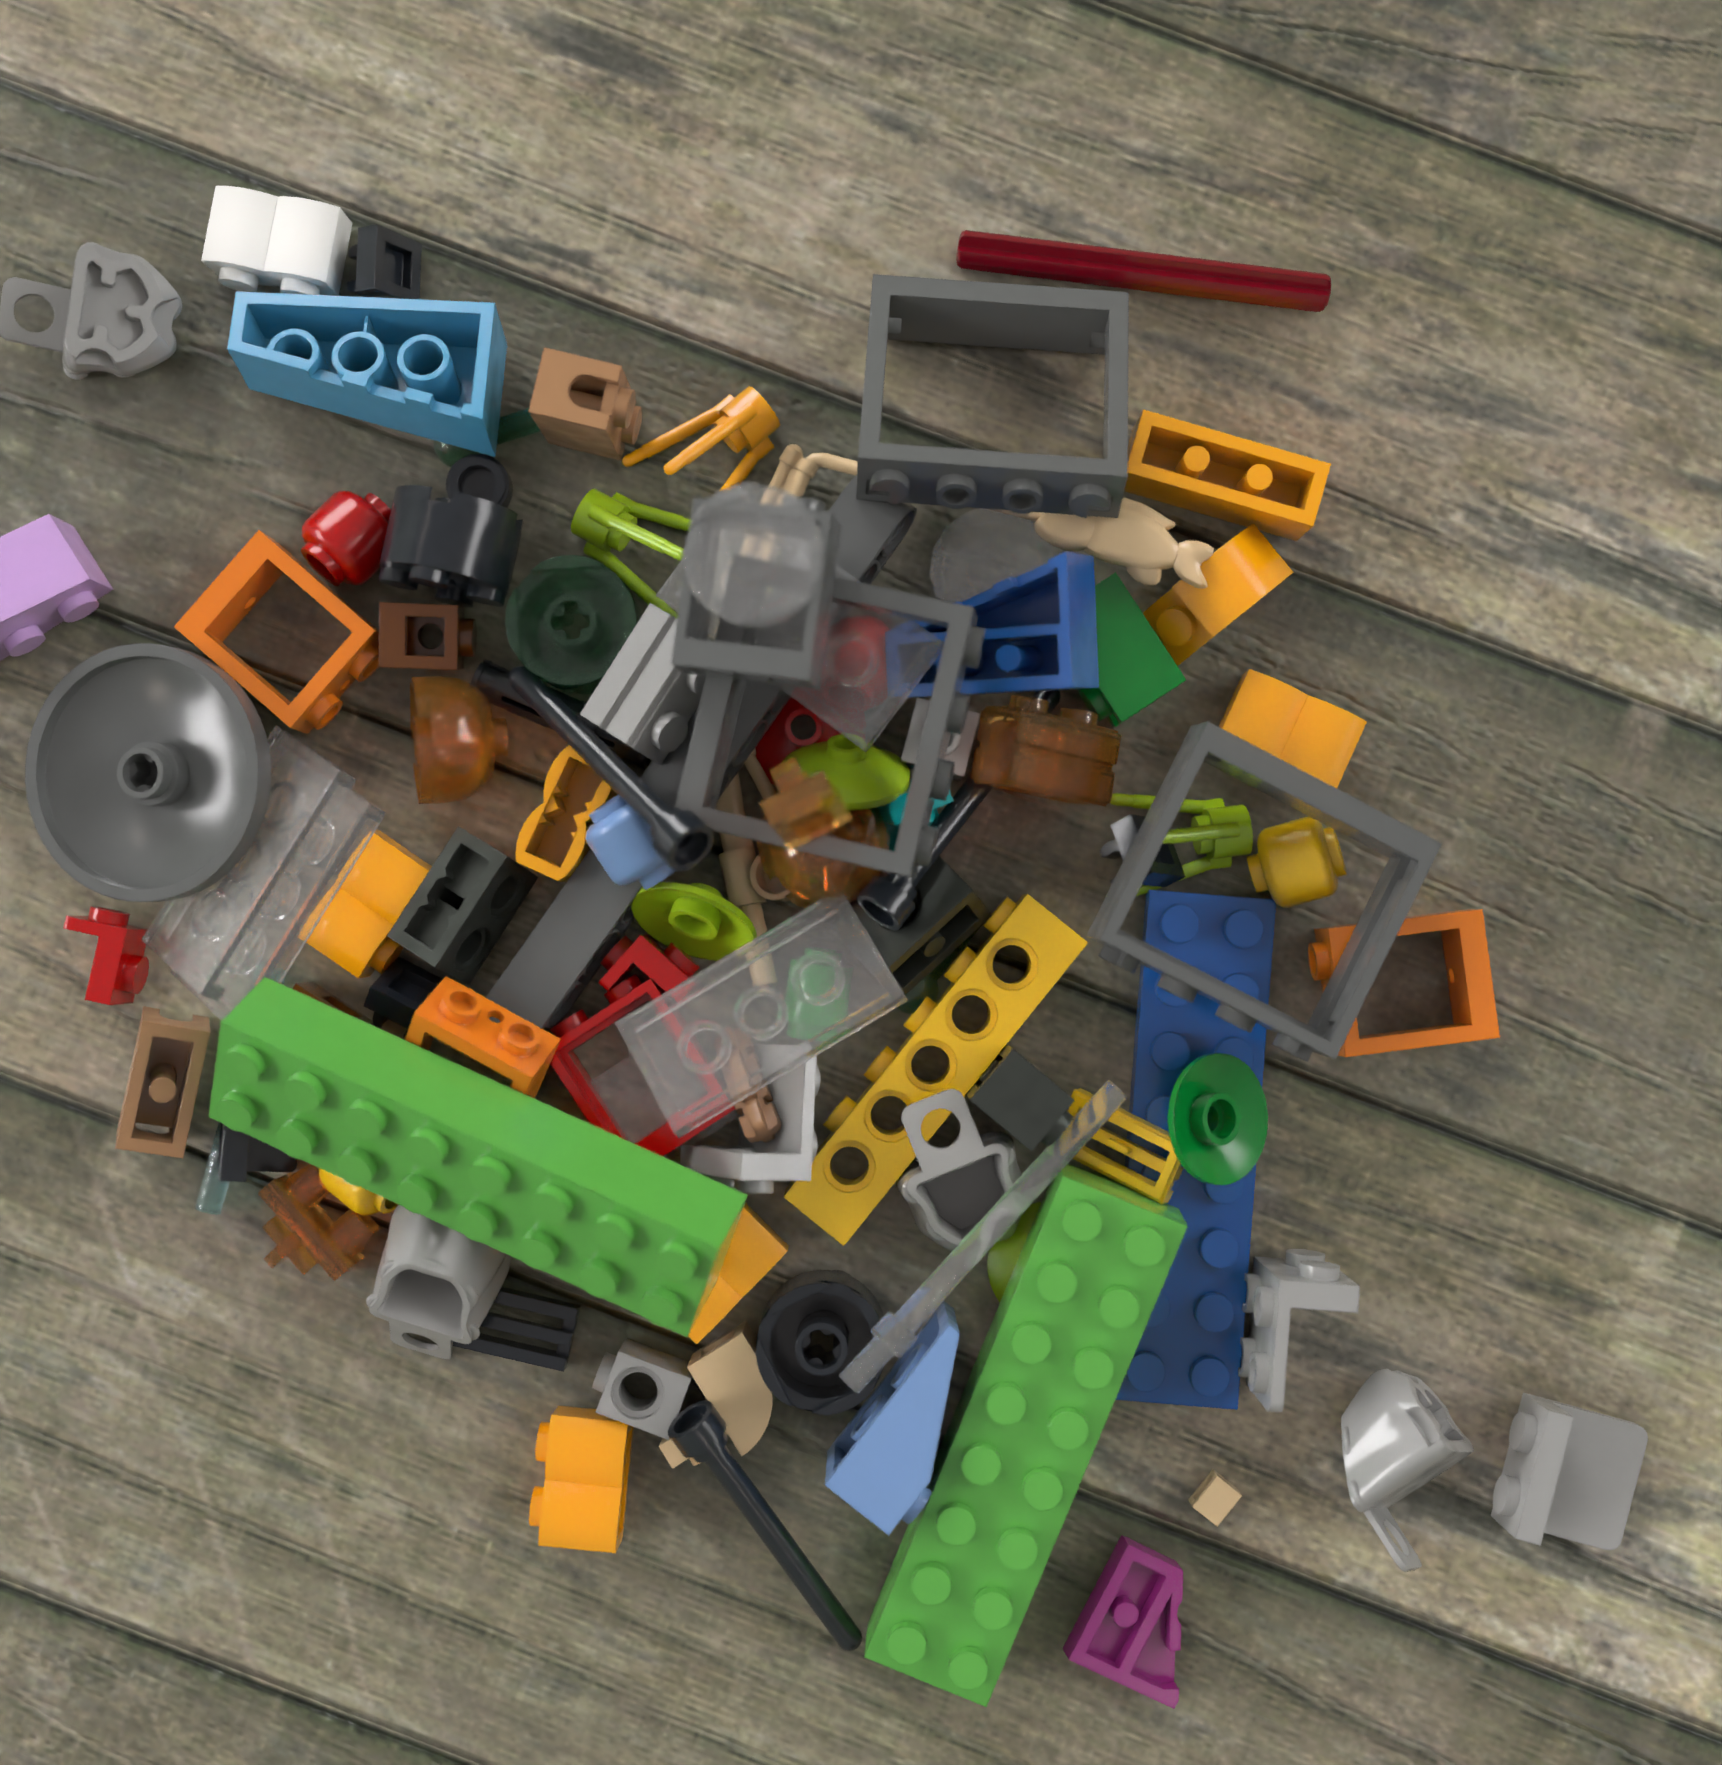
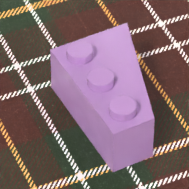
[0,514,113,661]

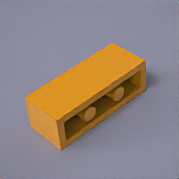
[1124,409,1331,541]

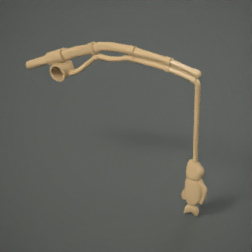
[715,444,1214,989]

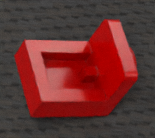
[63,906,150,1005]
[598,934,703,1006]

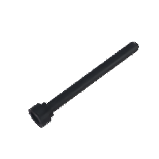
[508,666,714,871]
[857,690,1061,930]
[668,1400,862,1651]

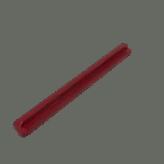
[956,230,1331,312]

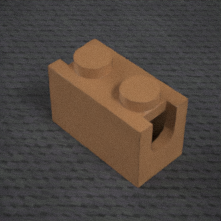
[528,347,643,461]
[115,1006,210,1158]

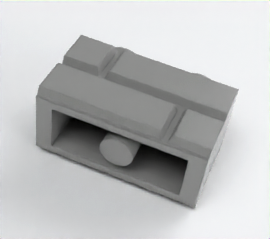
[580,603,712,765]

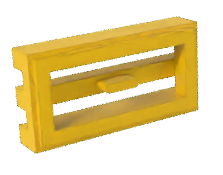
[1049,1088,1183,1204]

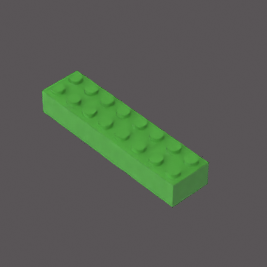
[209,977,748,1337]
[864,1160,1188,1707]

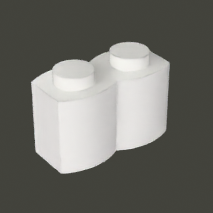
[201,186,353,296]

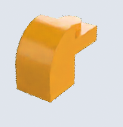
[1143,523,1294,666]

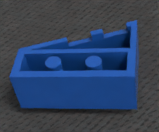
[885,551,1099,699]

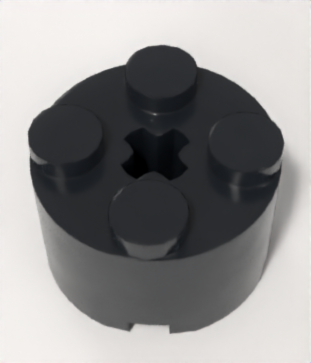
[379,485,523,608]
[756,1270,887,1415]

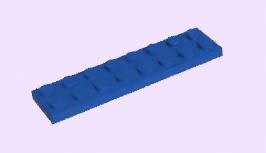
[1115,890,1276,1410]

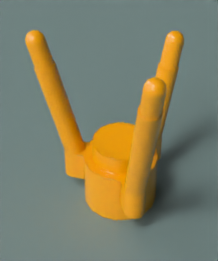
[622,386,781,499]

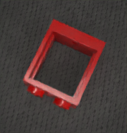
[550,974,735,1157]

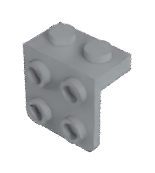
[680,1045,820,1193]
[1238,1249,1360,1413]
[1491,1392,1648,1550]

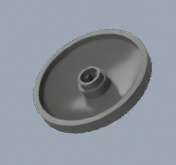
[25,643,271,902]

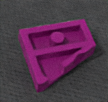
[1062,1535,1183,1709]

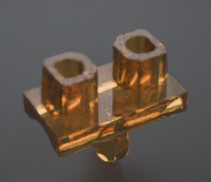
[258,1164,380,1281]

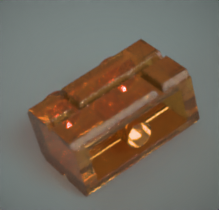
[971,696,1121,807]

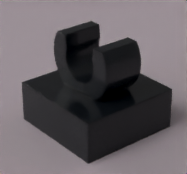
[347,224,422,299]
[1100,814,1186,887]
[363,956,443,1040]

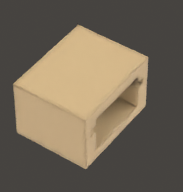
[1188,1469,1242,1527]

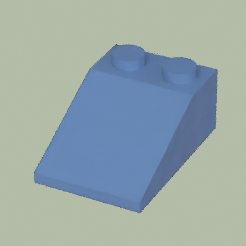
[825,1301,960,1535]

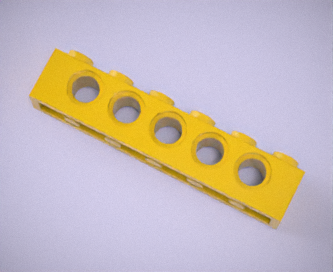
[783,894,1088,1246]

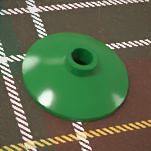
[1168,1053,1268,1185]

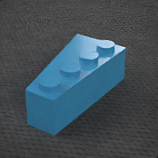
[227,291,507,457]

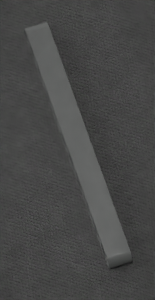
[486,475,917,1081]

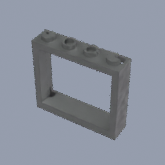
[856,274,1129,518]
[675,555,986,879]
[1086,722,1442,1062]

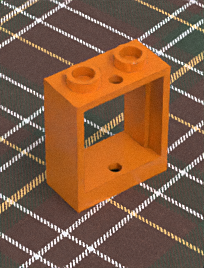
[174,530,379,734]
[1308,909,1500,1057]
[405,976,561,1099]

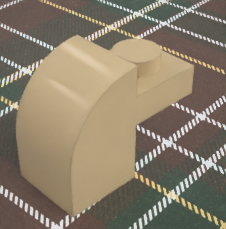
[659,1321,774,1469]

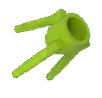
[571,488,691,619]
[1109,793,1253,897]

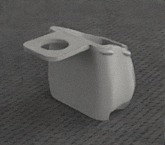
[0,242,182,380]
[896,1089,1027,1255]
[366,1204,512,1359]
[1341,1369,1474,1572]

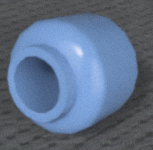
[586,795,676,890]

